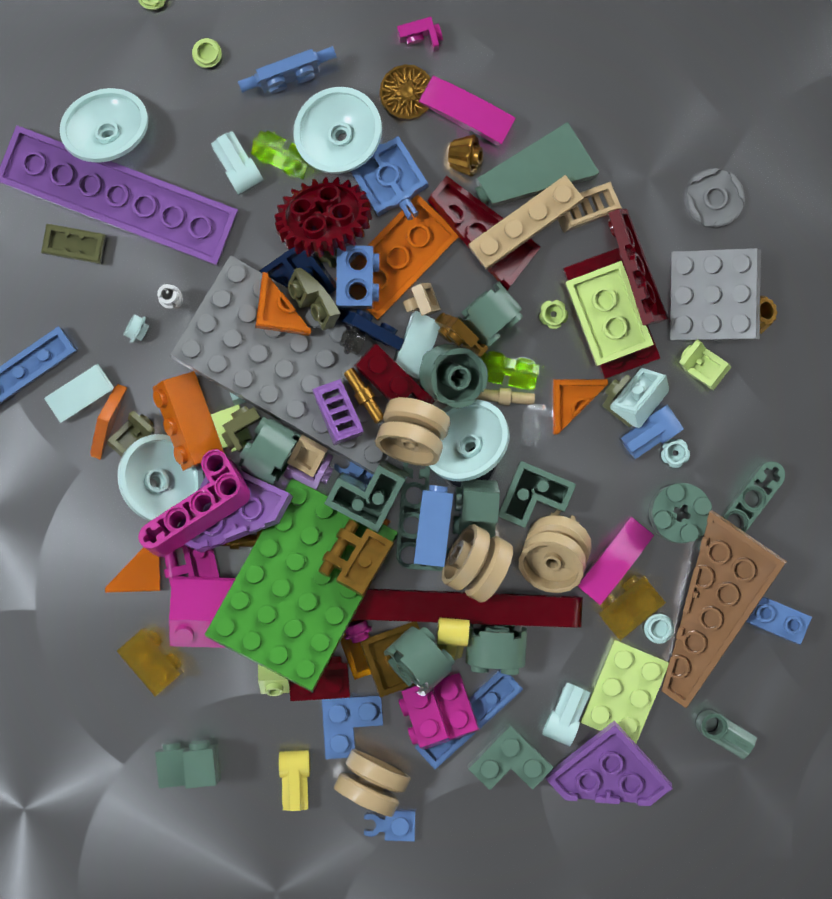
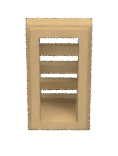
[558,182,622,233]

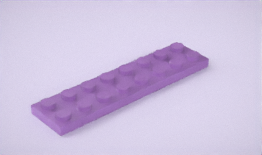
[0,125,239,266]

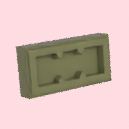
[41,224,106,265]

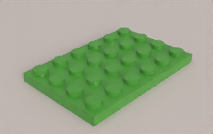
[205,478,398,693]

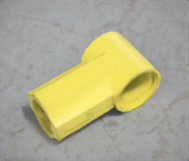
[437,617,470,660]
[279,750,310,811]

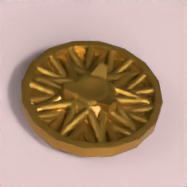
[379,64,431,120]

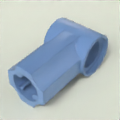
[620,404,684,459]

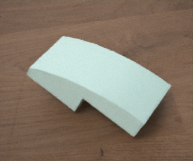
[393,311,440,381]
[44,363,114,423]

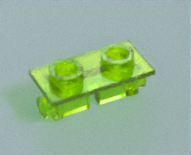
[251,130,310,180]
[481,351,540,390]

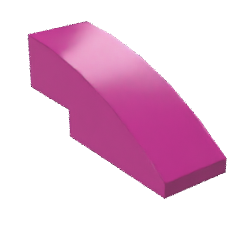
[418,76,516,145]
[577,517,654,605]

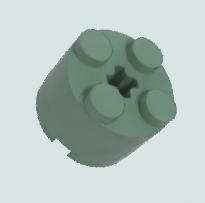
[456,281,523,347]
[419,344,488,408]
[238,417,302,486]
[648,483,712,543]
[465,624,527,675]
[384,626,455,696]

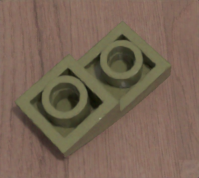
[288,268,341,331]

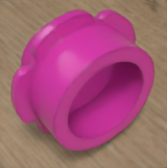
[344,620,372,643]

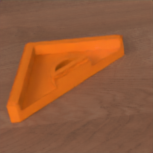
[255,272,311,336]
[553,379,608,435]
[90,384,127,460]
[105,539,161,592]

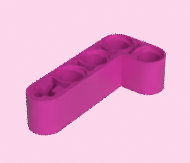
[138,449,250,557]

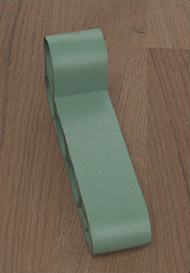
[720,461,785,532]
[396,462,450,571]

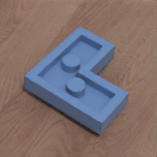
[322,695,383,759]

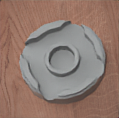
[685,168,745,228]

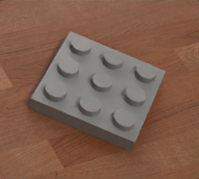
[670,248,761,341]

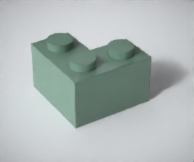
[324,460,409,532]
[498,461,576,528]
[452,479,500,538]
[467,723,553,790]
[155,739,221,789]

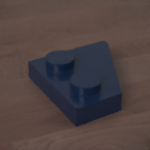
[259,247,336,294]
[337,309,405,350]

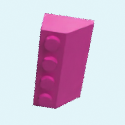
[169,576,236,648]

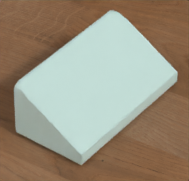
[610,368,669,428]

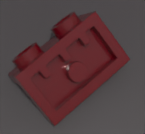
[289,656,350,701]

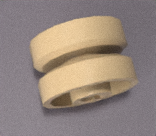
[375,397,451,466]
[519,515,591,593]
[442,524,513,602]
[334,749,411,817]

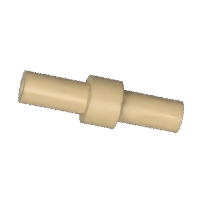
[476,387,535,406]

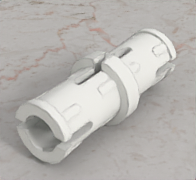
[157,284,183,310]

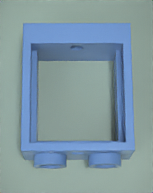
[414,485,453,567]

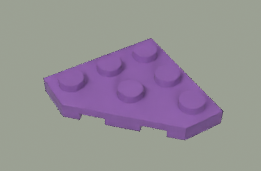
[178,463,293,553]
[546,720,673,806]

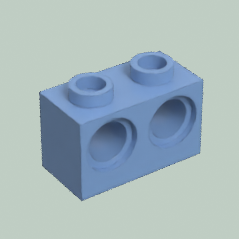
[336,246,379,309]
[746,596,812,645]

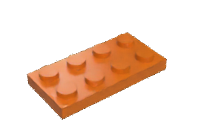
[335,194,459,321]

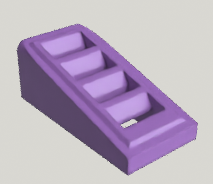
[312,379,364,445]

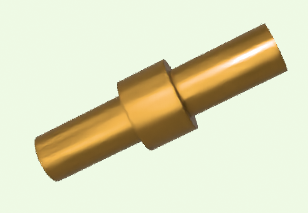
[344,367,384,424]

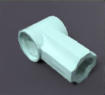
[211,131,264,195]
[542,682,591,747]

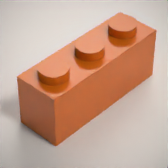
[152,371,225,471]

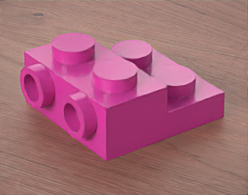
[399,673,480,750]

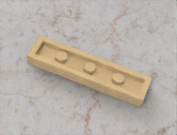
[468,175,583,270]

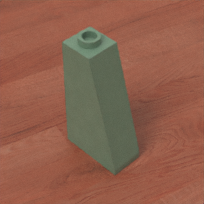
[475,122,599,208]

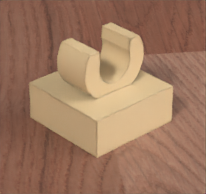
[403,283,441,316]
[287,435,328,477]

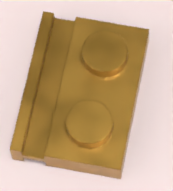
[434,313,489,357]

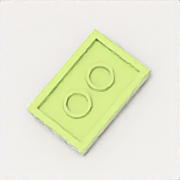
[565,261,654,366]
[580,640,669,744]

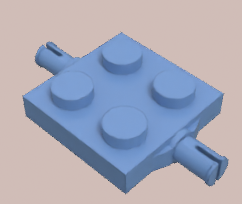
[238,46,337,94]
[350,136,429,220]

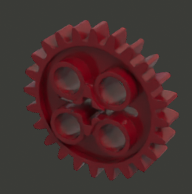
[274,177,372,258]

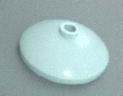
[294,87,382,174]
[60,88,148,162]
[429,399,510,482]
[118,434,204,521]

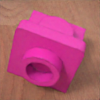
[397,17,443,52]

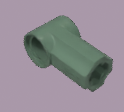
[696,710,757,760]

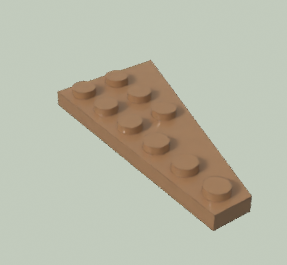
[662,510,787,708]

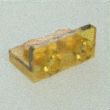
[597,575,666,641]
[117,627,184,696]

